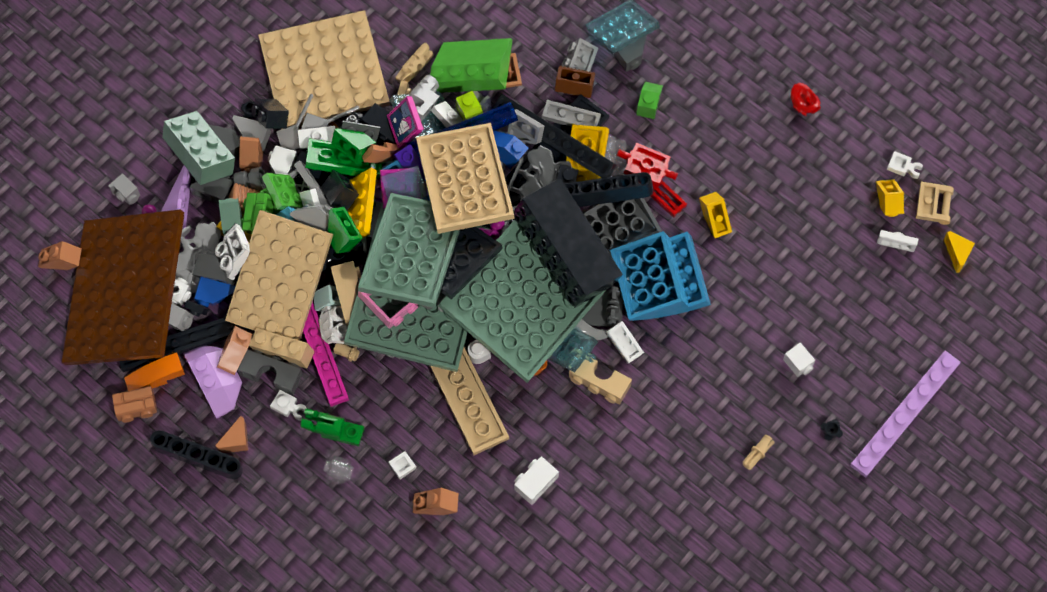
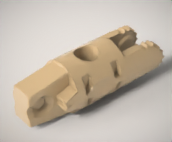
[395,43,434,83]

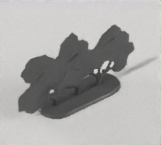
[498,145,573,236]

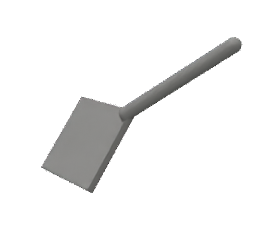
[276,94,313,151]
[301,106,360,130]

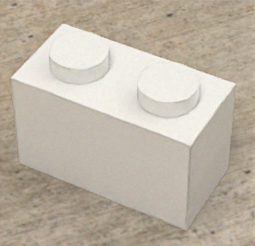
[514,456,559,505]

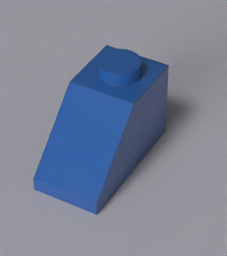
[493,130,529,169]
[194,277,236,308]

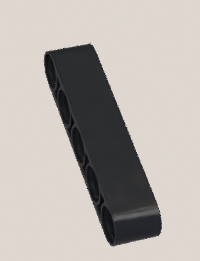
[564,172,654,207]
[150,430,243,480]

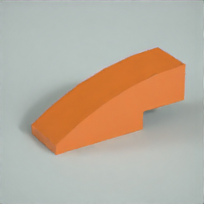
[124,352,185,391]

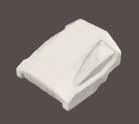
[215,224,250,280]
[319,306,348,344]

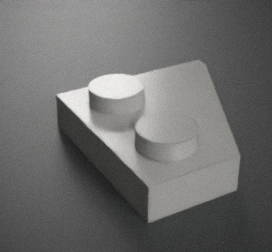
[507,109,545,144]

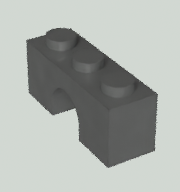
[238,349,303,396]

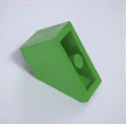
[637,82,663,119]

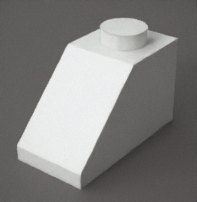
[268,145,298,175]

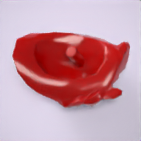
[791,83,821,116]

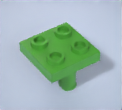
[260,173,303,215]

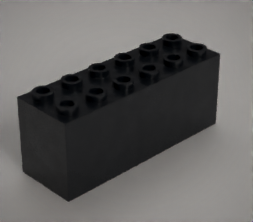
[513,178,623,308]

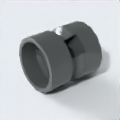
[234,167,266,191]

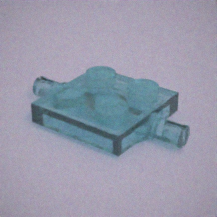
[549,329,598,373]

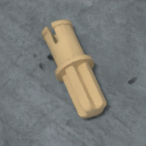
[743,435,775,470]

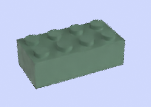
[162,111,235,185]

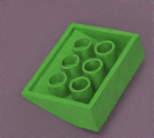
[430,38,513,93]

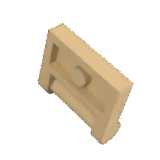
[916,182,954,225]

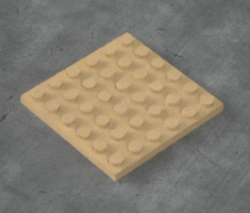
[259,10,390,130]

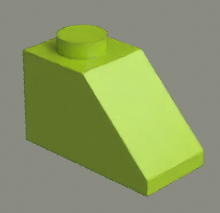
[456,91,487,127]

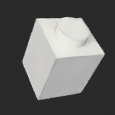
[783,343,815,377]

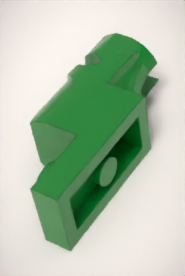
[301,408,365,446]

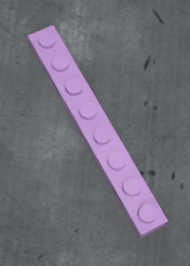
[850,350,961,478]

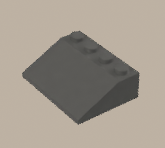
[582,198,662,257]

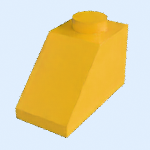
[876,179,904,217]
[699,192,732,238]

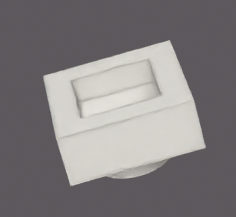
[389,451,416,479]

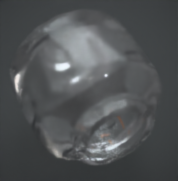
[323,456,354,484]

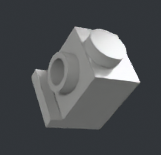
[108,173,141,205]

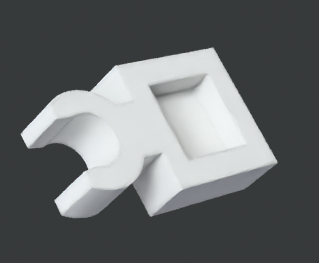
[887,151,923,179]
[270,390,306,421]

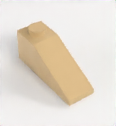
[331,261,361,326]

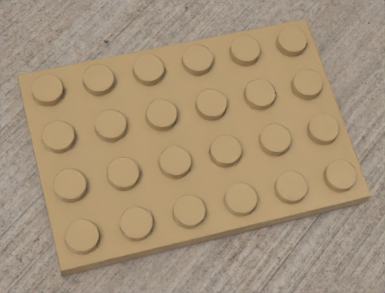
[416,123,514,234]
[225,210,334,341]

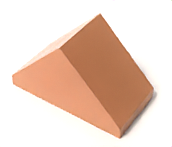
[506,53,522,88]
[215,416,249,453]

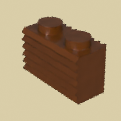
[555,66,595,98]

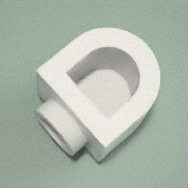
[468,340,491,364]

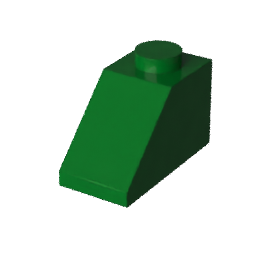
[331,128,376,164]
[328,207,363,253]

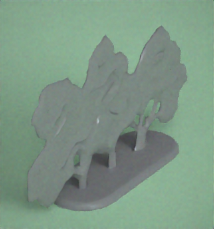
[175,222,222,307]

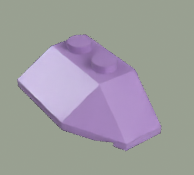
[183,345,242,419]

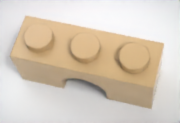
[249,328,315,369]
[569,352,632,405]

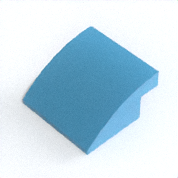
[610,231,711,321]

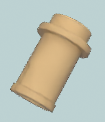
[333,343,360,362]

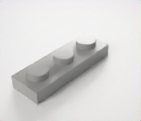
[542,100,601,127]

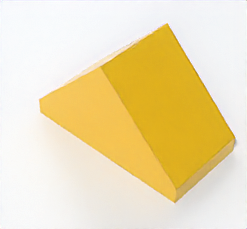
[943,231,975,273]

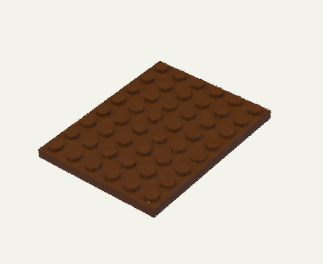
[62,209,185,365]

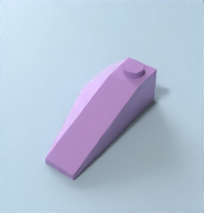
[161,166,192,230]

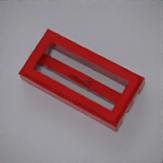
[651,180,687,218]

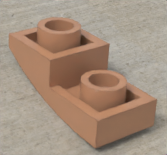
[362,142,402,163]

